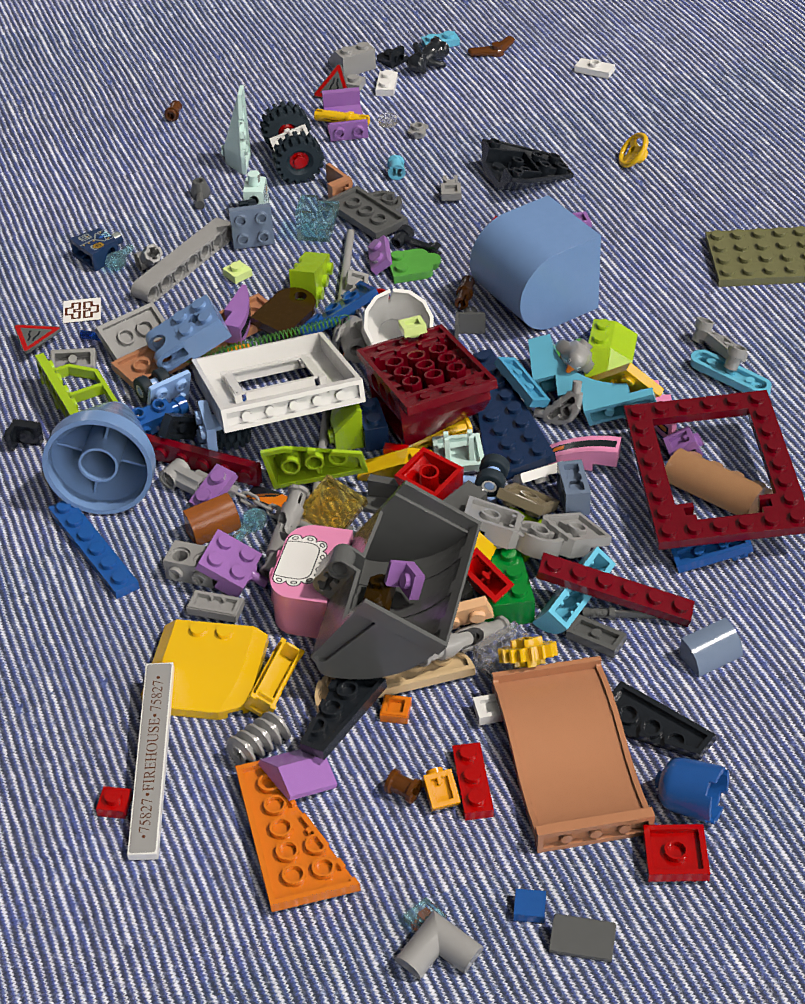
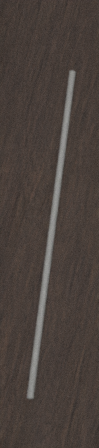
[309,229,355,514]

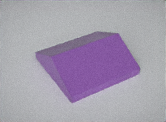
[259,749,337,801]

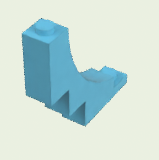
[528,334,657,426]

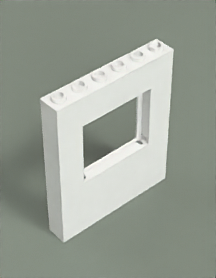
[191,332,366,433]

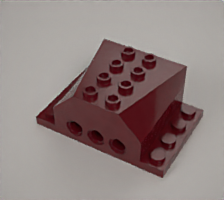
[357,324,498,446]

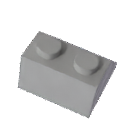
[328,42,376,78]

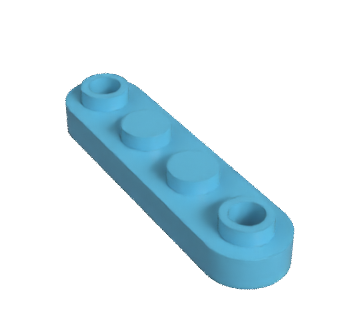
[690,350,772,395]

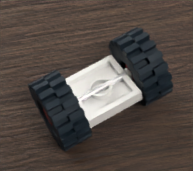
[260,101,324,184]

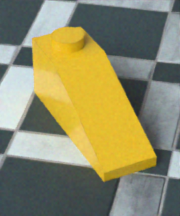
[357,448,432,481]

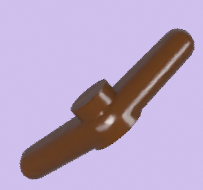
[468,35,515,57]

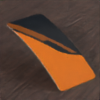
[246,486,288,507]

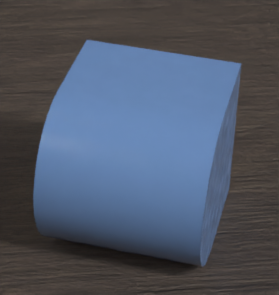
[470,195,601,330]

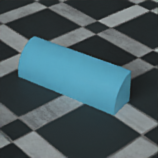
[532,546,616,634]

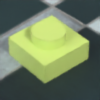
[222,260,253,284]
[398,315,427,338]

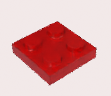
[643,824,710,882]

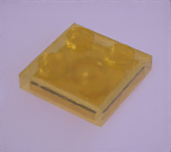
[302,474,368,529]

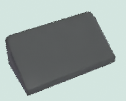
[549,914,616,963]

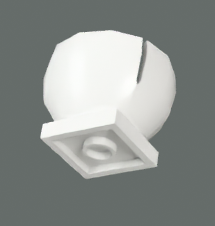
[361,288,434,346]

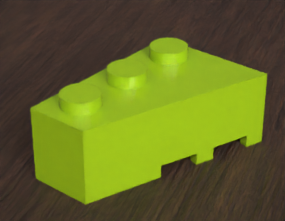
[289,252,334,308]

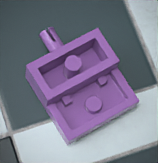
[195,529,269,597]

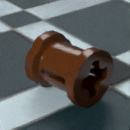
[384,768,422,804]

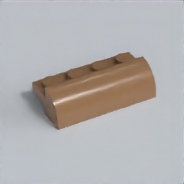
[665,448,773,515]

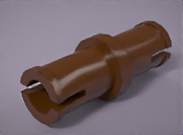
[454,275,475,310]

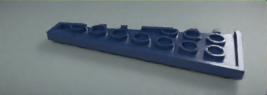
[473,348,556,479]

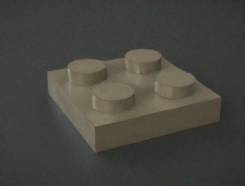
[496,482,560,518]

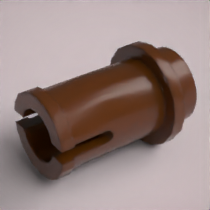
[164,100,182,121]

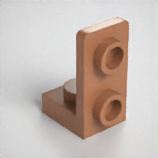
[326,163,353,199]

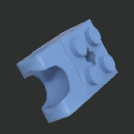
[145,294,232,372]

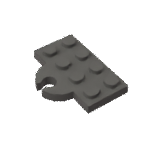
[325,185,408,239]

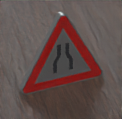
[314,64,348,98]
[14,324,61,354]

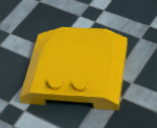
[141,619,269,720]

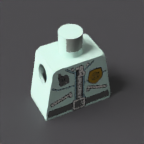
[243,170,269,205]

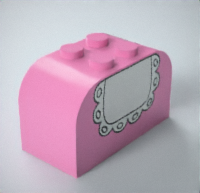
[269,525,353,638]

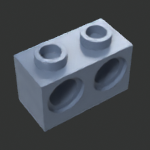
[556,460,591,515]

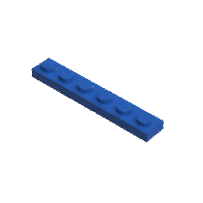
[48,501,140,599]

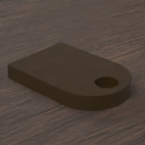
[250,287,316,340]

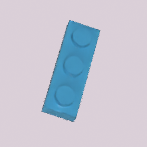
[494,357,551,408]

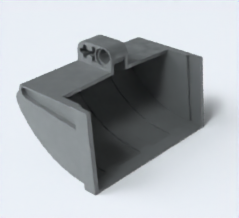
[311,480,482,679]

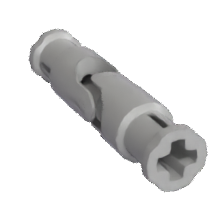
[259,484,310,578]
[419,615,511,667]

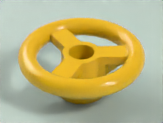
[618,132,649,168]

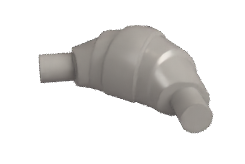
[534,380,583,426]

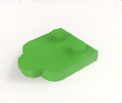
[388,248,441,284]

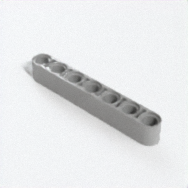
[131,217,232,303]

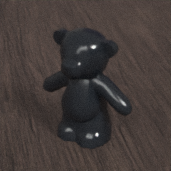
[403,36,449,74]

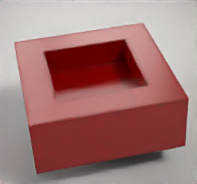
[96,786,133,819]

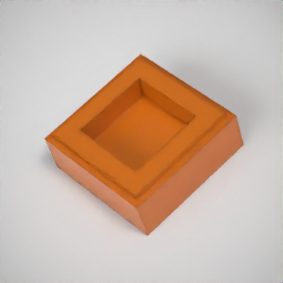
[380,694,412,724]

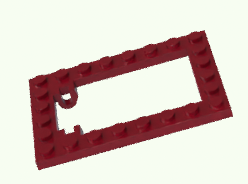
[624,390,805,550]

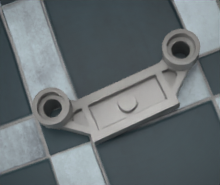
[692,317,748,371]

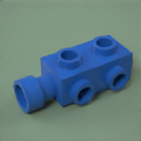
[132,395,189,435]

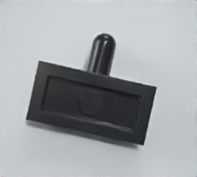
[155,413,199,442]

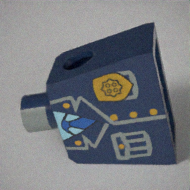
[70,228,124,272]

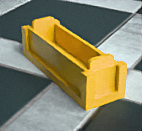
[243,638,305,717]

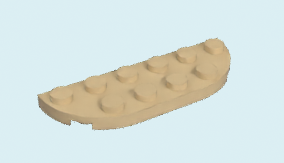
[315,650,476,713]

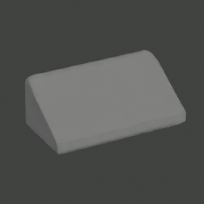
[50,348,97,368]

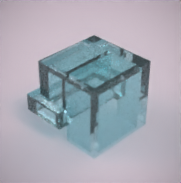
[295,194,339,242]

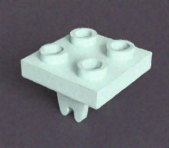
[432,429,484,472]

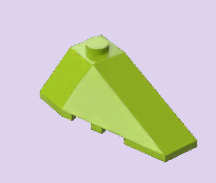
[327,403,364,450]
[260,446,368,489]

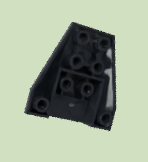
[481,138,574,191]

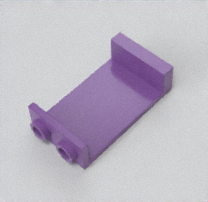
[322,87,368,142]

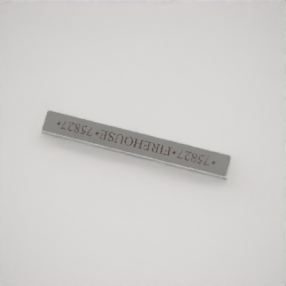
[127,662,175,860]

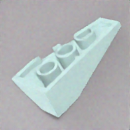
[221,85,251,174]

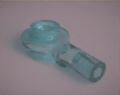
[105,244,134,271]
[232,508,267,542]

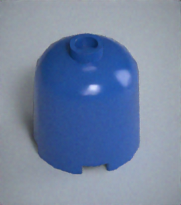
[655,757,729,824]

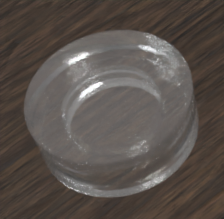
[378,112,397,128]

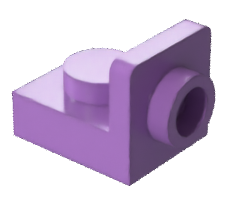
[663,425,704,456]
[384,560,425,600]

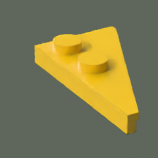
[589,363,664,397]

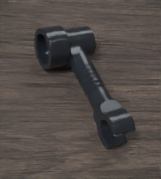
[391,224,442,255]

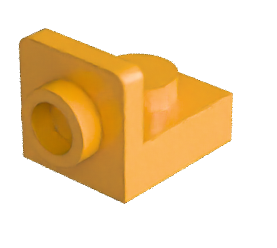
[421,767,461,812]

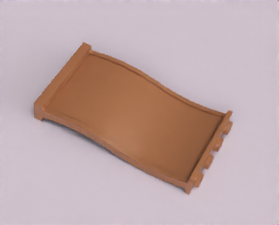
[492,656,655,853]

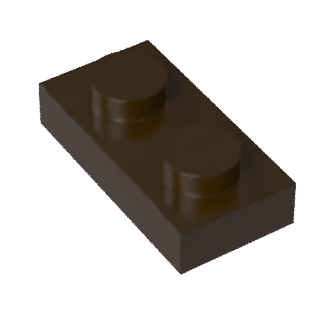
[363,574,396,611]

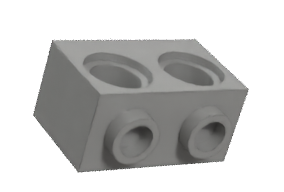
[163,540,217,588]

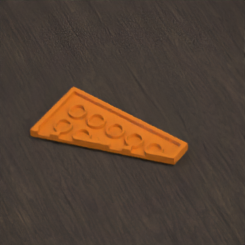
[235,761,361,912]

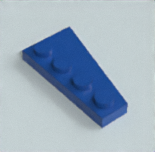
[296,280,379,336]

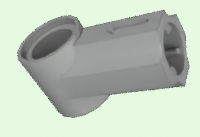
[134,244,163,271]
[159,458,206,495]

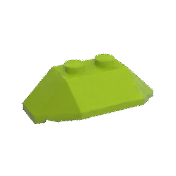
[584,319,638,378]

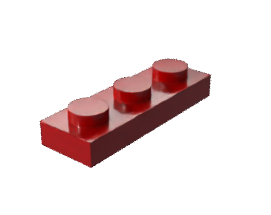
[452,742,494,821]

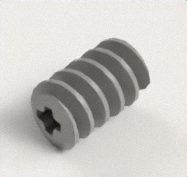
[227,711,291,765]

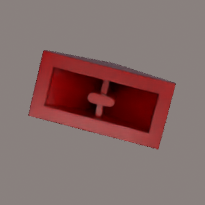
[466,547,515,604]

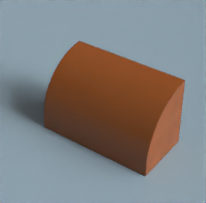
[183,492,241,545]

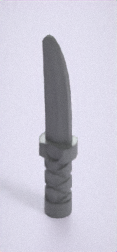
[582,606,658,620]

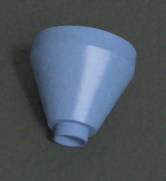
[42,401,156,514]

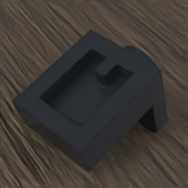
[377,45,405,69]
[4,419,44,451]

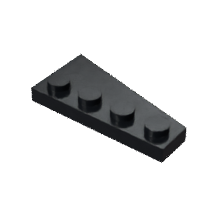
[300,677,387,760]
[612,681,716,760]

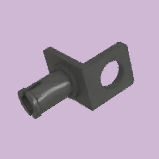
[455,306,486,340]

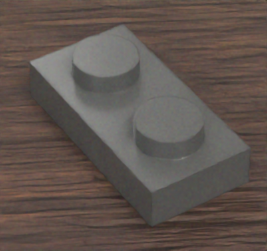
[566,614,627,658]

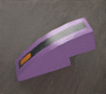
[224,284,251,345]

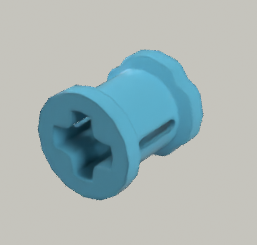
[387,155,406,180]

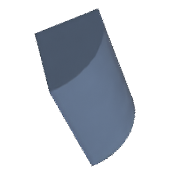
[679,618,743,677]

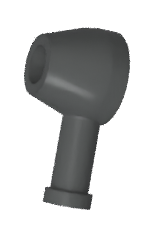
[191,177,211,210]

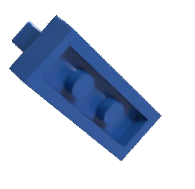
[671,540,754,573]

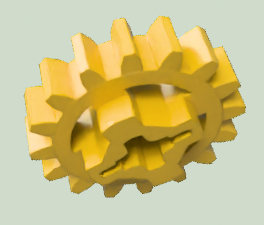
[497,636,558,668]

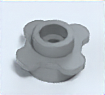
[408,122,428,139]

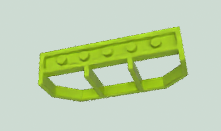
[35,353,118,418]

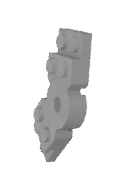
[464,496,612,559]

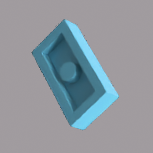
[421,31,460,47]

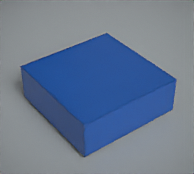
[514,889,546,923]

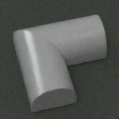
[395,910,484,980]

